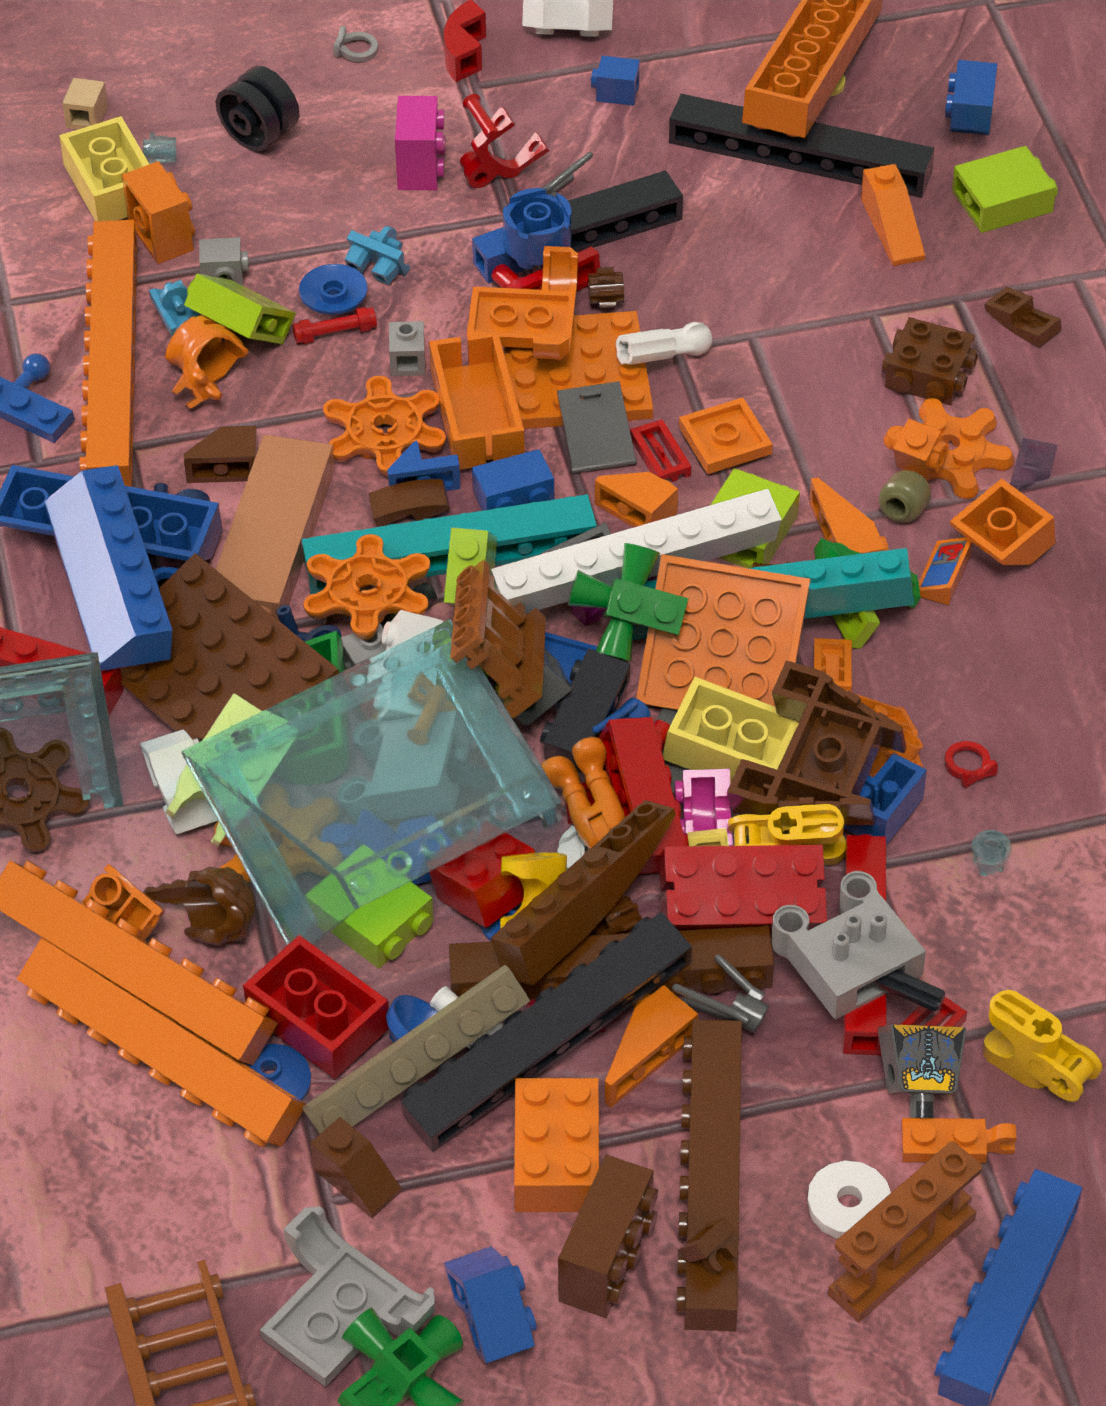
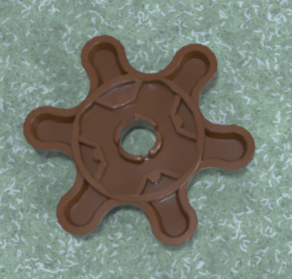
[0,727,89,853]

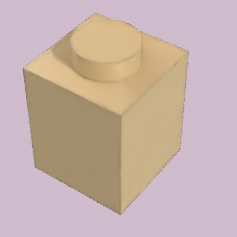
[62,78,108,130]

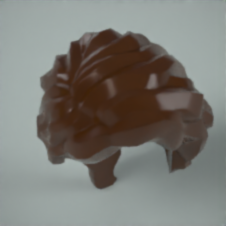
[143,867,256,947]

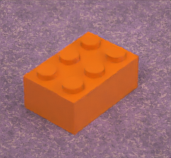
[514,1078,599,1212]

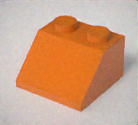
[950,478,1056,565]

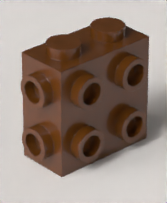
[882,317,979,406]

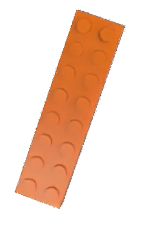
[742,0,883,138]

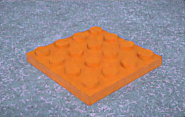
[503,311,653,429]
[636,554,811,710]

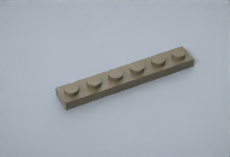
[302,965,530,1134]

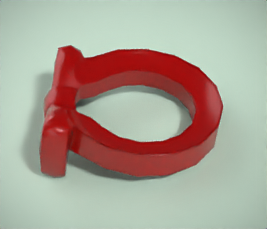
[944,741,998,788]

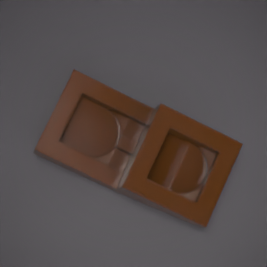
[984,286,1062,347]
[369,479,450,527]

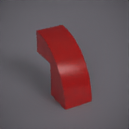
[444,0,486,82]

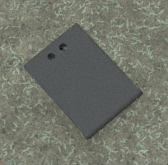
[557,381,637,474]

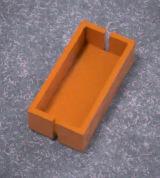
[429,331,525,470]

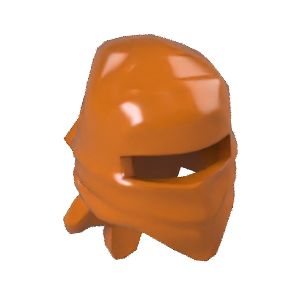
[165,316,249,409]

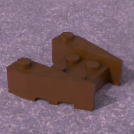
[727,660,907,825]

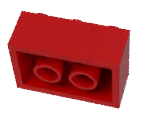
[243,935,389,1079]

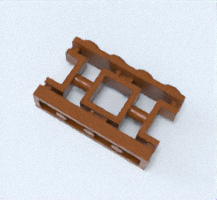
[450,560,546,718]
[828,1141,982,1323]

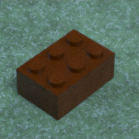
[558,1154,658,1318]

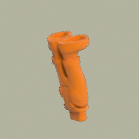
[538,737,625,849]

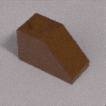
[184,425,259,483]
[310,1117,402,1218]

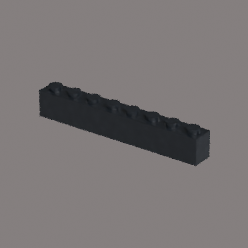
[669,94,935,198]
[401,911,692,1152]

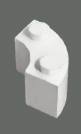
[522,0,613,36]
[140,729,219,834]

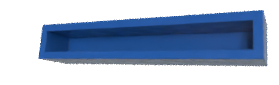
[934,1169,1083,1406]

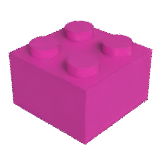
[395,96,446,190]

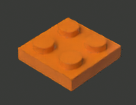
[679,397,773,474]

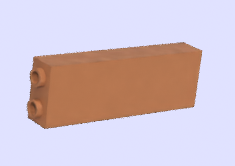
[216,435,335,621]

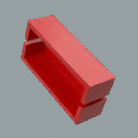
[659,845,827,933]

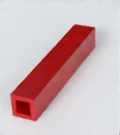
[843,834,886,1056]

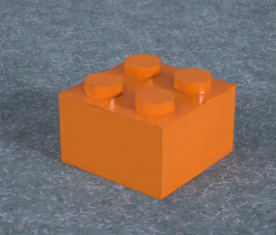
[122,161,195,265]

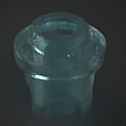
[143,132,176,164]
[971,830,1011,877]

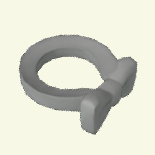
[333,26,378,62]

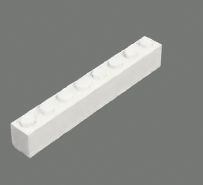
[490,489,782,614]

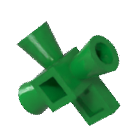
[568,543,689,662]
[337,1307,464,1406]

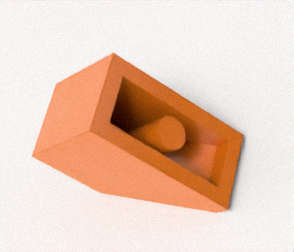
[595,472,678,527]

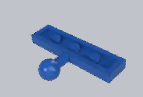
[0,353,75,444]

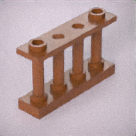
[104,1260,256,1406]

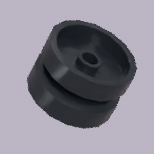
[215,65,300,152]

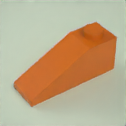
[861,164,925,266]
[809,477,889,554]
[605,985,698,1108]

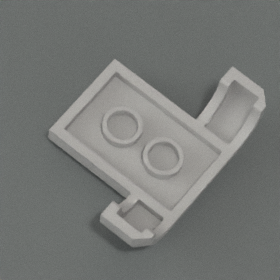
[260,1206,435,1387]

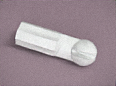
[615,322,713,365]

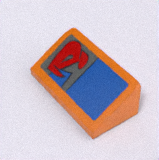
[919,537,973,605]

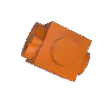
[891,418,949,479]

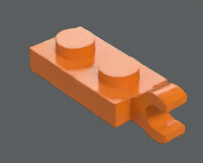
[901,1118,1017,1163]

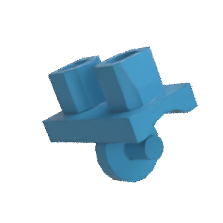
[345,226,410,285]
[149,280,201,337]

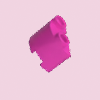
[674,769,733,846]

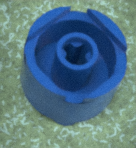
[503,188,572,269]

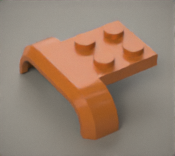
[467,246,578,360]

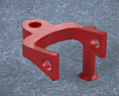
[460,94,550,188]

